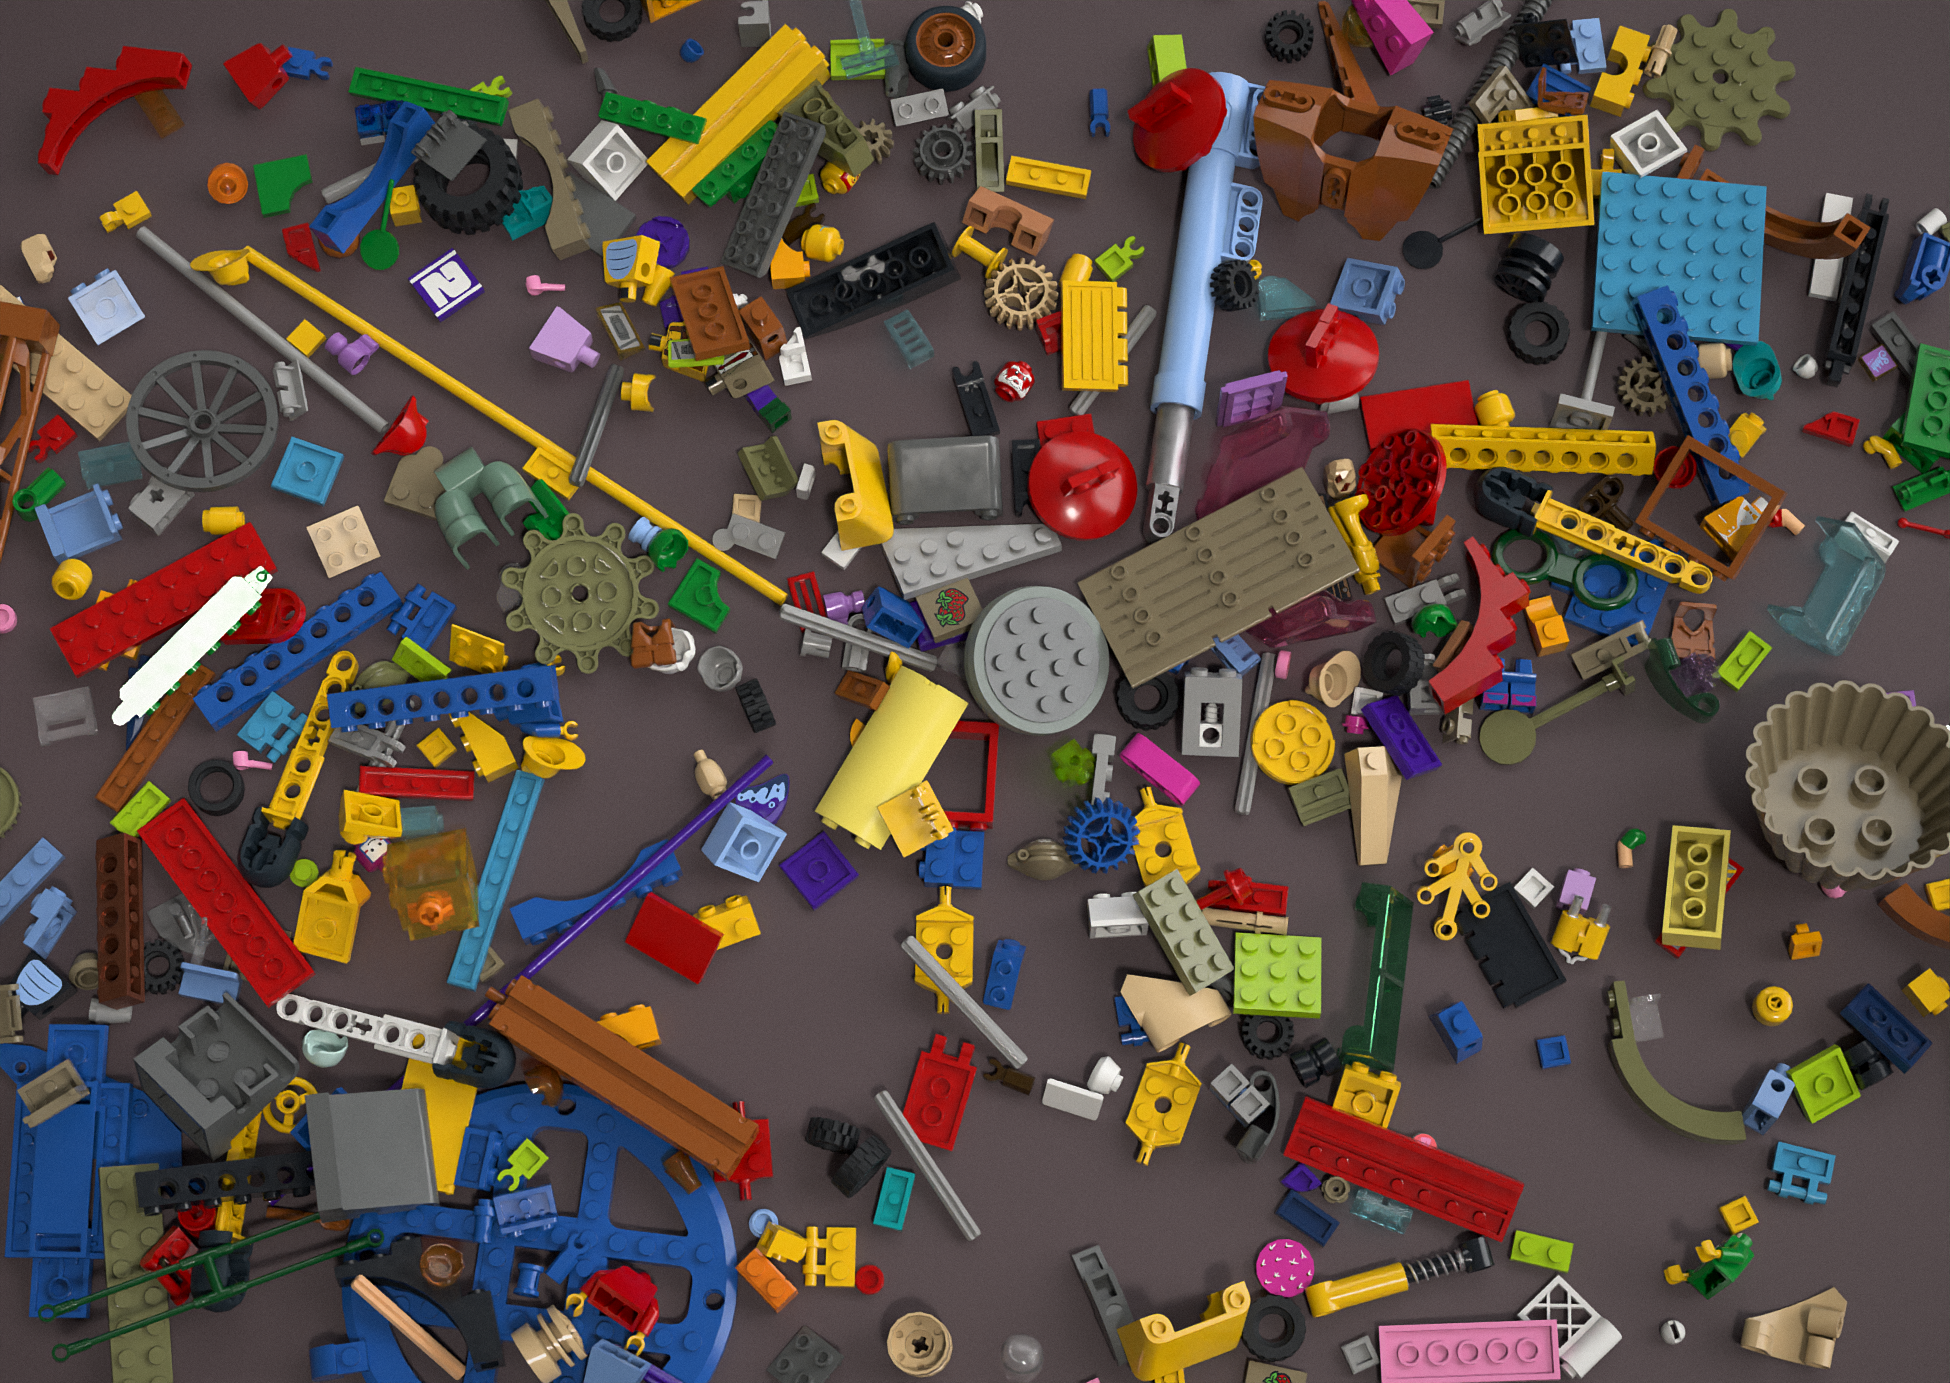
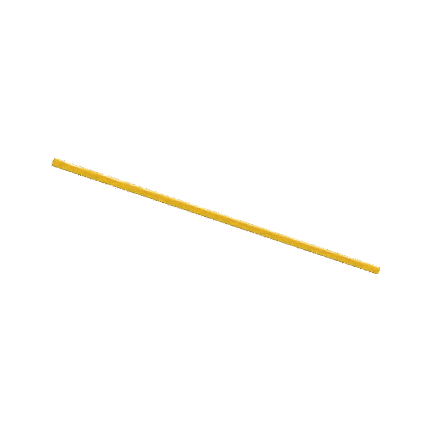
[244,246,788,606]

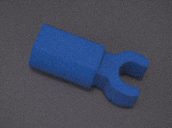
[1089,88,1110,137]
[544,1233,591,1285]

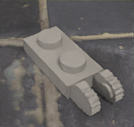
[1384,573,1467,626]
[328,725,406,768]

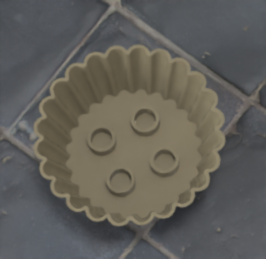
[1745,680,1950,892]

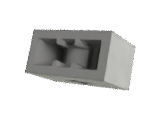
[128,467,195,537]

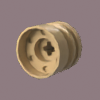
[511,1305,588,1383]
[887,1312,953,1378]

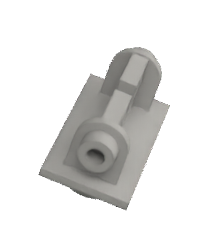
[1454,0,1511,46]
[945,85,1001,133]
[890,89,949,127]
[272,360,308,421]

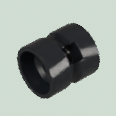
[1288,1037,1342,1089]
[1843,1039,1894,1091]

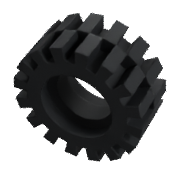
[1264,10,1314,63]
[1210,259,1260,312]
[735,678,776,734]
[144,940,186,995]
[1241,1015,1294,1060]
[804,1117,861,1155]

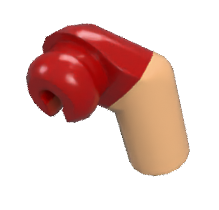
[1768,509,1805,536]

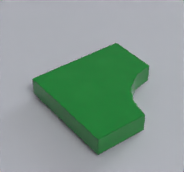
[253,154,313,218]
[668,558,730,634]

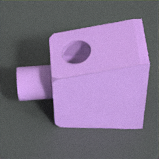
[529,306,600,372]

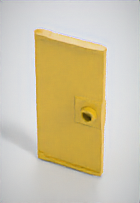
[401,1034,487,1195]

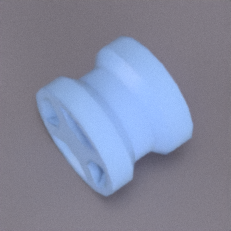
[628,517,663,552]

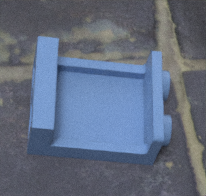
[35,483,123,565]

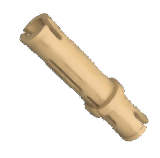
[1202,908,1289,935]

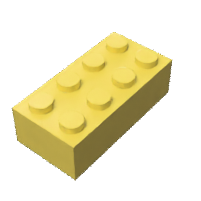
[1662,825,1731,950]

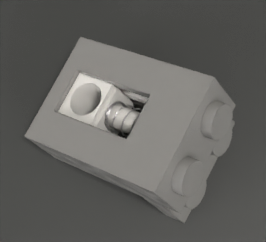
[1181,667,1242,757]

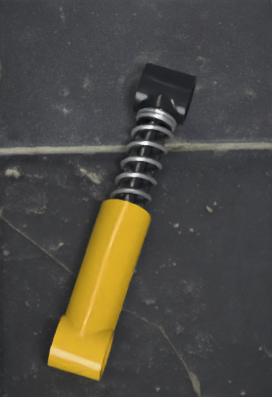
[1304,1237,1495,1318]

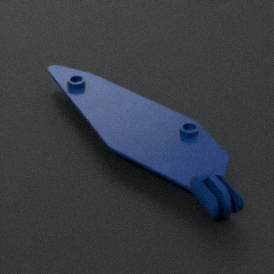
[0,1043,204,1198]

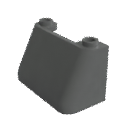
[888,436,1003,525]

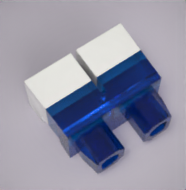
[355,100,404,145]

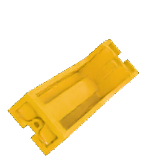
[646,24,831,205]

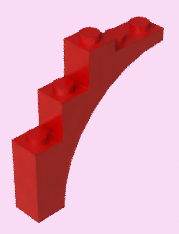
[38,46,192,175]
[1428,537,1531,714]

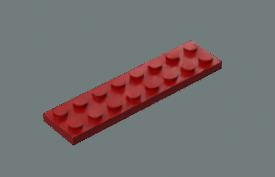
[50,522,278,679]
[137,798,316,1009]

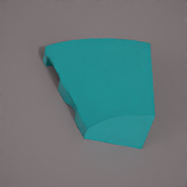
[502,186,553,241]

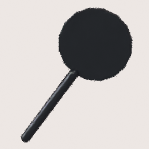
[1402,216,1483,270]

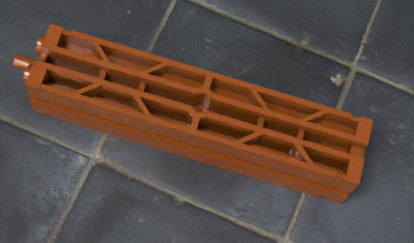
[485,975,760,1181]

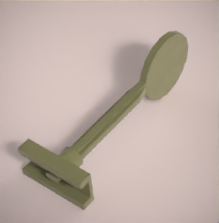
[1480,656,1636,765]

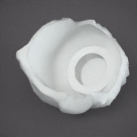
[648,628,696,674]

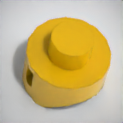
[621,373,656,412]

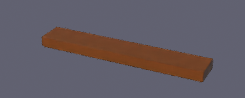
[94,665,216,813]

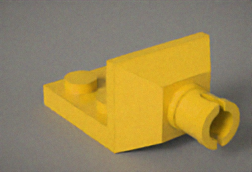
[293,850,371,964]

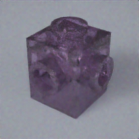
[1671,652,1722,696]

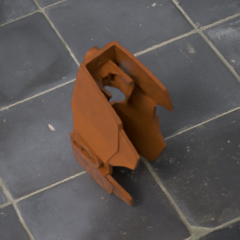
[1253,80,1453,241]

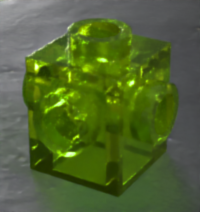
[1051,738,1095,788]

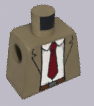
[704,336,775,398]

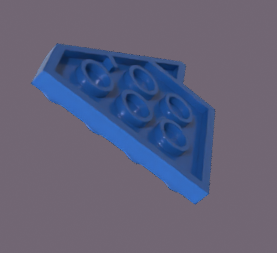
[1550,539,1681,647]

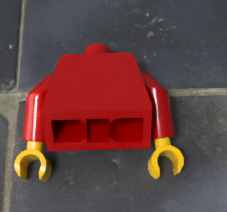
[566,1265,659,1357]

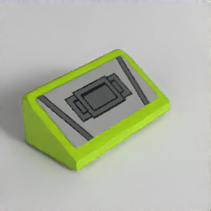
[668,339,725,368]

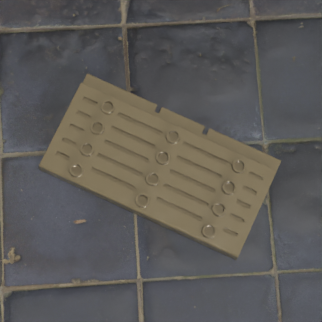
[1078,467,1360,688]

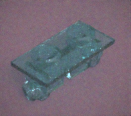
[1350,1188,1414,1234]

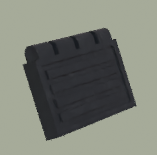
[1454,882,1567,1009]

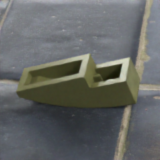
[974,109,1004,192]

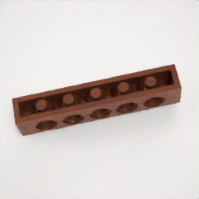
[95,833,145,1010]

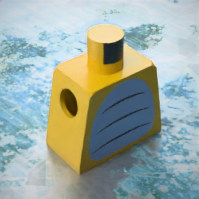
[602,235,660,302]

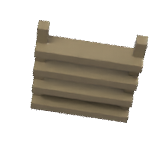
[17,1059,91,1128]

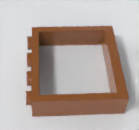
[1635,435,1788,582]

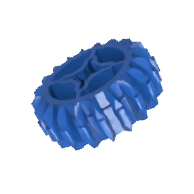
[1063,797,1140,874]

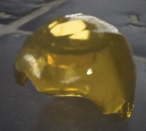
[1342,4,1374,48]

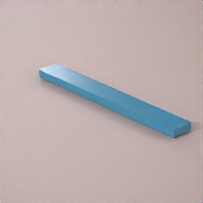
[447,770,545,992]

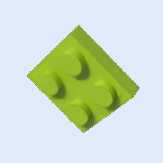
[1786,1044,1861,1124]

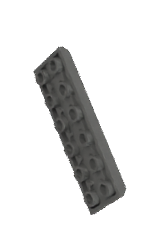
[720,111,826,278]

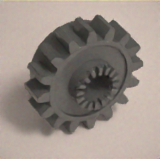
[913,124,973,185]

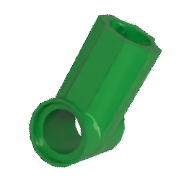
[12,467,66,522]

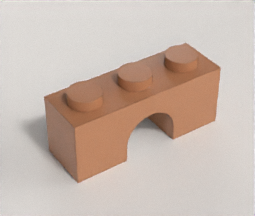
[962,186,1054,256]

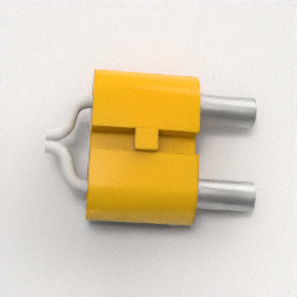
[1551,895,1612,964]

